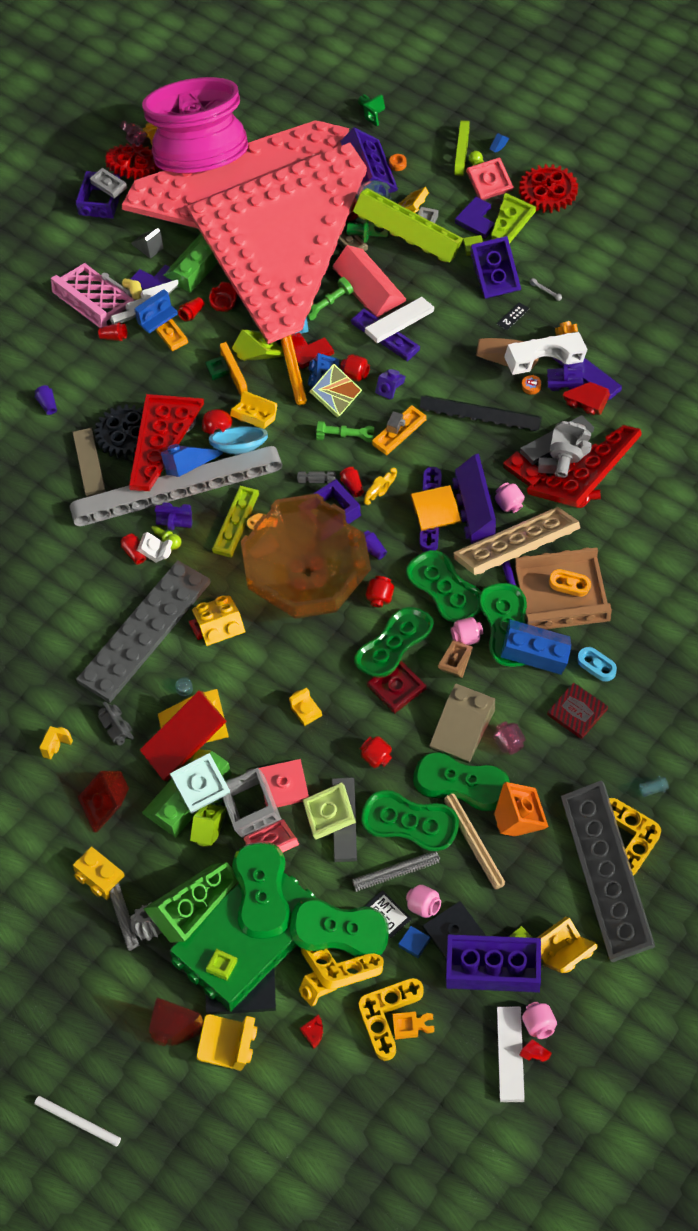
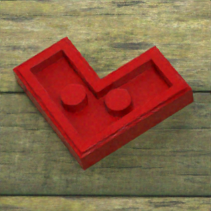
[291,332,334,369]

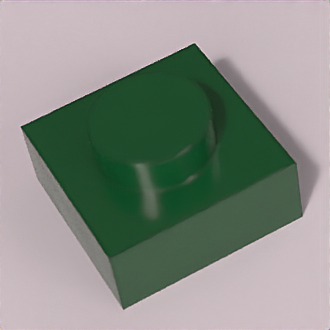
[205,356,230,380]

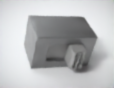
[387,411,405,434]
[538,457,557,474]

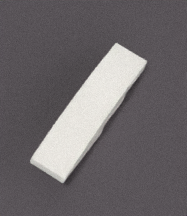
[110,280,178,324]

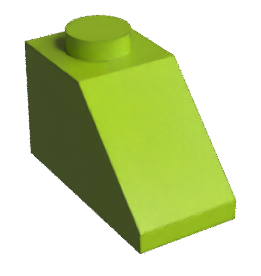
[190,803,227,846]

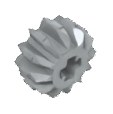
[130,902,162,941]

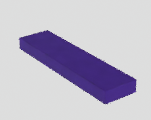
[351,308,420,361]
[552,357,622,401]

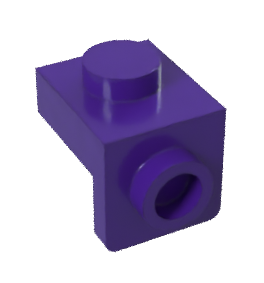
[375,369,406,399]

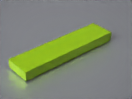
[212,486,259,558]

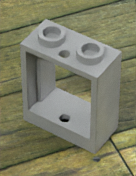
[223,768,282,838]

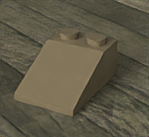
[430,684,495,763]

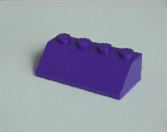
[340,127,398,195]
[452,454,496,544]
[446,935,541,993]

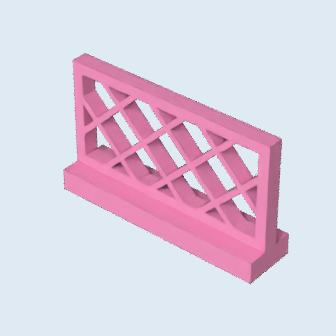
[51,263,134,328]

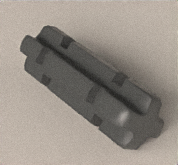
[297,471,336,483]

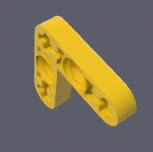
[609,798,661,876]
[301,948,384,989]
[359,978,424,1061]

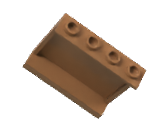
[515,548,612,630]

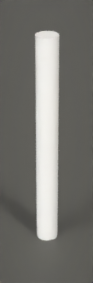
[35,1096,121,1147]

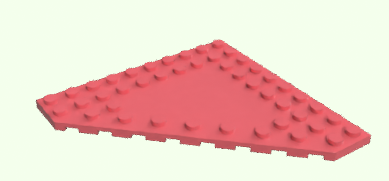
[122,120,349,228]
[187,143,367,344]

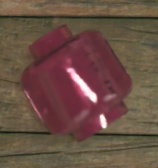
[493,721,525,755]

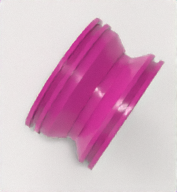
[142,77,248,173]

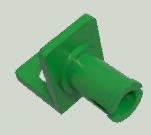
[358,94,385,127]
[347,220,388,243]

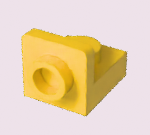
[289,688,322,726]
[40,726,73,760]
[299,972,337,1007]

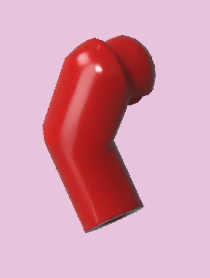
[578,489,601,508]

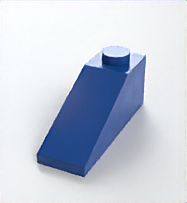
[161,444,223,477]

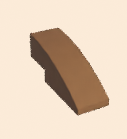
[476,338,538,369]

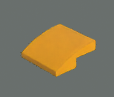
[411,485,461,531]

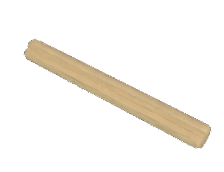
[444,794,505,889]

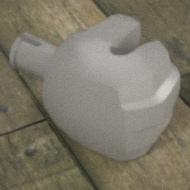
[550,421,591,478]

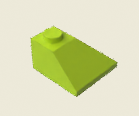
[232,329,284,361]

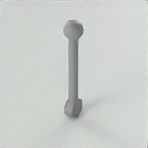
[101,273,132,296]
[529,278,562,301]

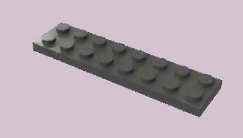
[76,560,211,703]
[561,780,655,962]

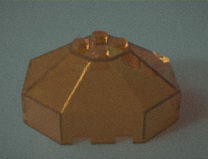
[241,493,371,619]

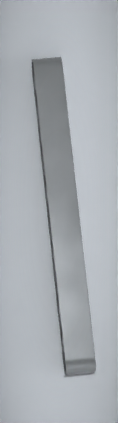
[70,446,282,526]

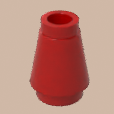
[178,297,205,322]
[98,322,127,341]
[340,467,364,497]
[120,534,146,565]

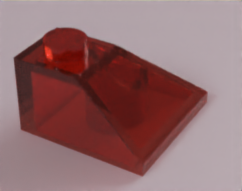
[78,771,129,832]
[149,997,204,1046]

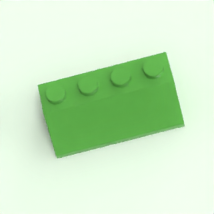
[163,234,218,293]
[142,749,231,838]

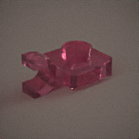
[120,121,148,146]

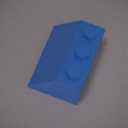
[501,619,571,675]

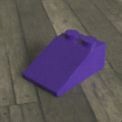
[470,236,521,299]

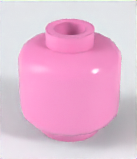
[495,482,525,513]
[451,617,483,645]
[406,885,441,918]
[522,1002,557,1039]

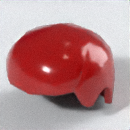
[209,282,237,312]
[202,409,232,434]

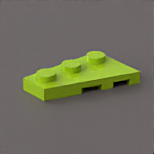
[491,193,536,244]

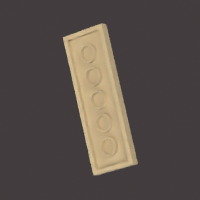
[453,507,580,575]

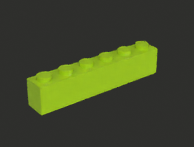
[353,188,463,263]

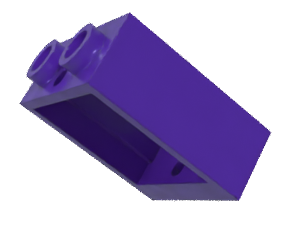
[76,171,122,218]
[297,479,361,541]

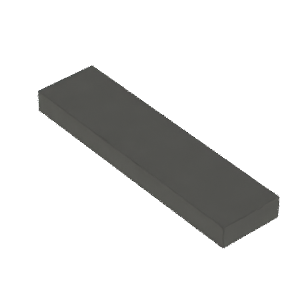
[520,415,594,465]
[332,778,357,862]

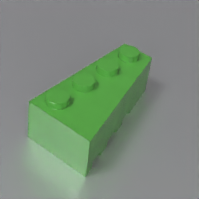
[143,862,238,943]

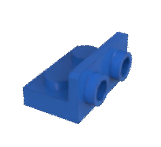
[134,289,178,333]
[308,353,339,393]

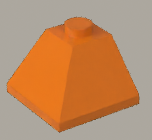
[494,782,549,836]

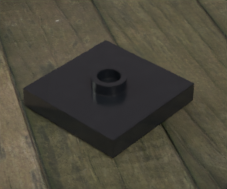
[423,901,486,960]

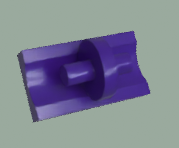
[547,364,583,391]
[155,502,192,531]

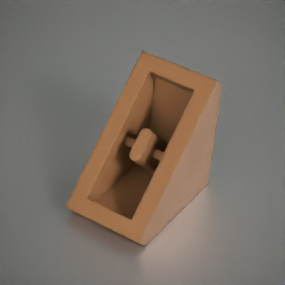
[438,640,473,678]

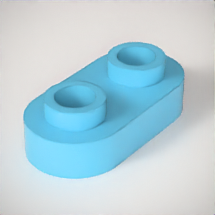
[578,647,617,681]

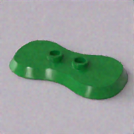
[406,550,481,622]
[479,583,527,667]
[354,607,434,678]
[413,752,510,811]
[361,790,459,851]
[232,842,291,938]
[290,898,389,957]

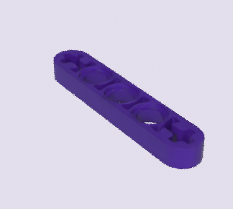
[420,467,442,552]

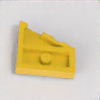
[398,187,429,213]

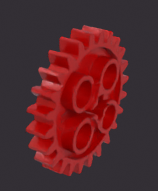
[105,143,162,180]
[519,164,578,213]

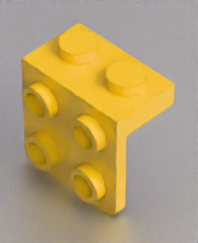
[192,596,245,646]
[537,917,598,973]
[196,1014,257,1071]

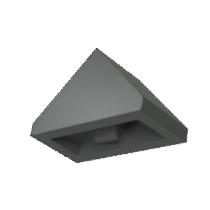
[131,228,164,259]

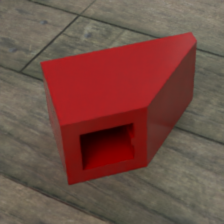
[563,382,610,415]

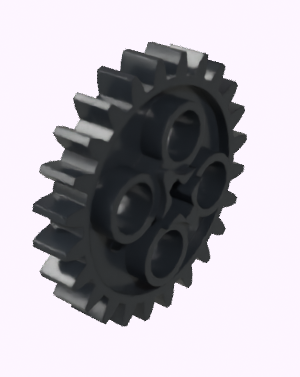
[94,404,143,459]

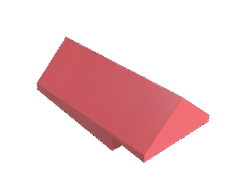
[333,245,406,317]

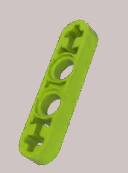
[455,120,470,176]

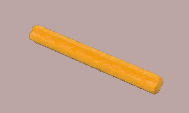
[280,335,307,405]

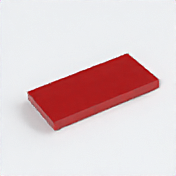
[140,690,227,781]

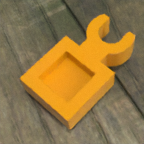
[555,321,578,336]
[393,1012,434,1040]

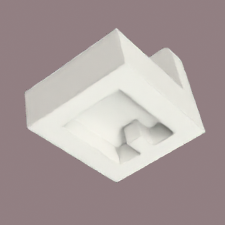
[137,532,173,563]

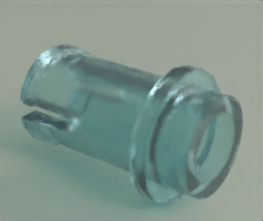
[639,776,669,798]

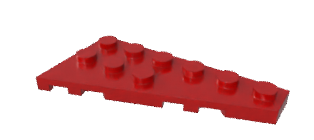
[129,394,204,491]
[526,425,642,508]

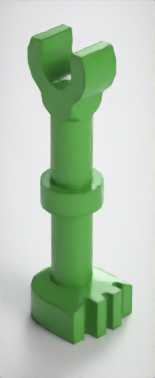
[308,277,354,321]
[316,421,374,442]

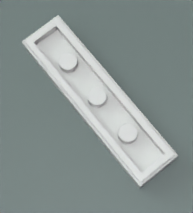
[365,297,434,343]
[497,1007,524,1102]

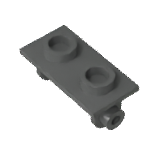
[98,702,134,745]

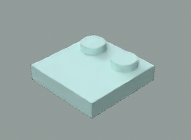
[170,753,230,813]

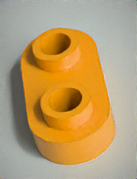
[549,569,591,597]

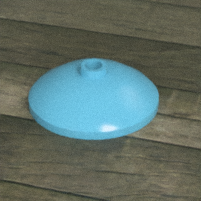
[209,426,268,456]

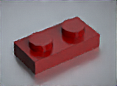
[503,451,546,487]

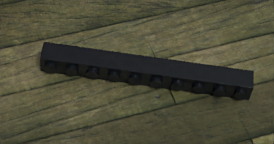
[420,395,542,431]

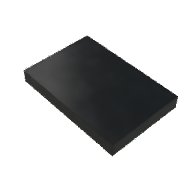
[206,968,276,1015]

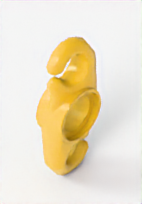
[364,468,397,505]

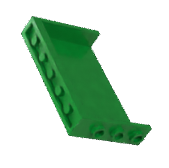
[170,873,315,1012]

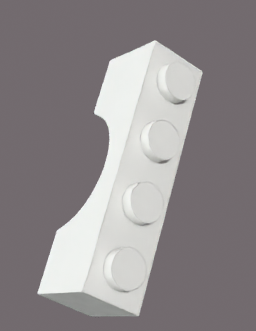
[504,332,587,375]

